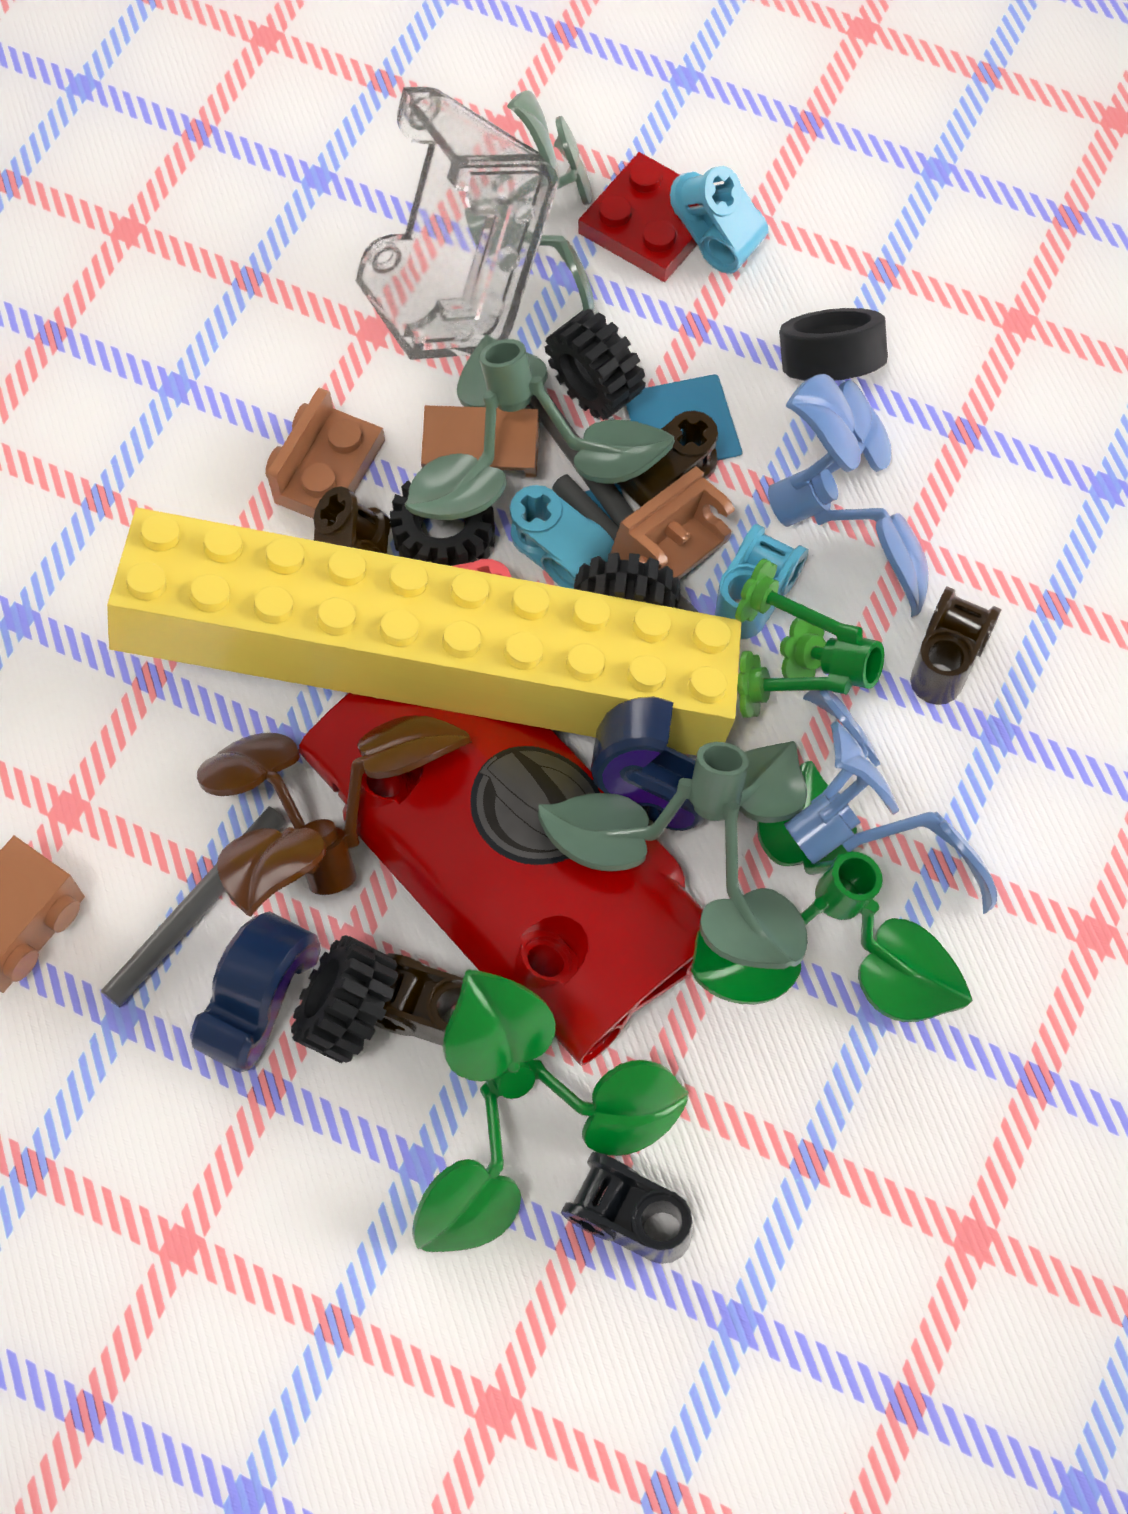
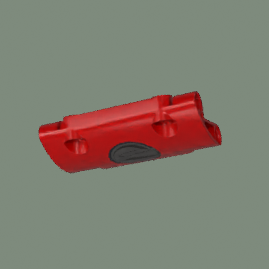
[298,693,703,1066]

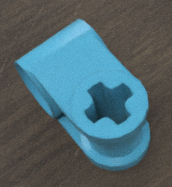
[670,166,769,274]
[510,485,614,589]
[715,524,809,639]

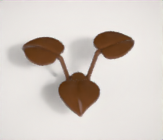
[197,715,472,917]

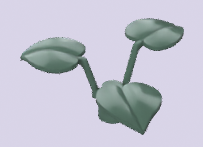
[467,90,595,314]
[405,334,675,520]
[538,741,808,969]

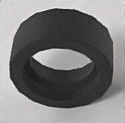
[779,308,888,381]

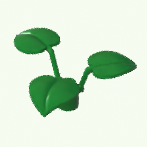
[691,761,972,1022]
[412,969,689,1252]

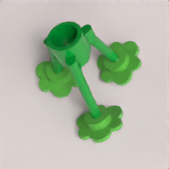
[735,558,885,718]

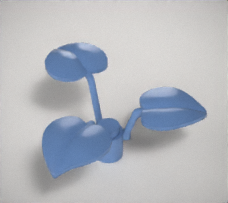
[768,374,929,617]
[784,690,997,914]

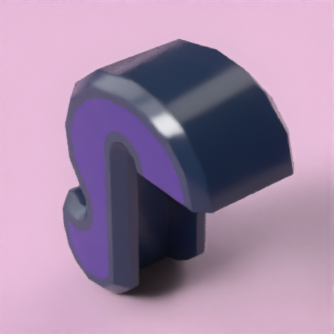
[591,696,705,831]
[190,911,321,1073]

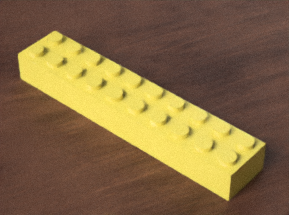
[107,507,741,756]

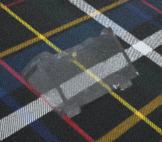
[355,87,558,360]

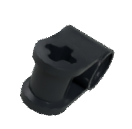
[560,1152,692,1264]

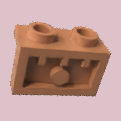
[265,387,385,519]

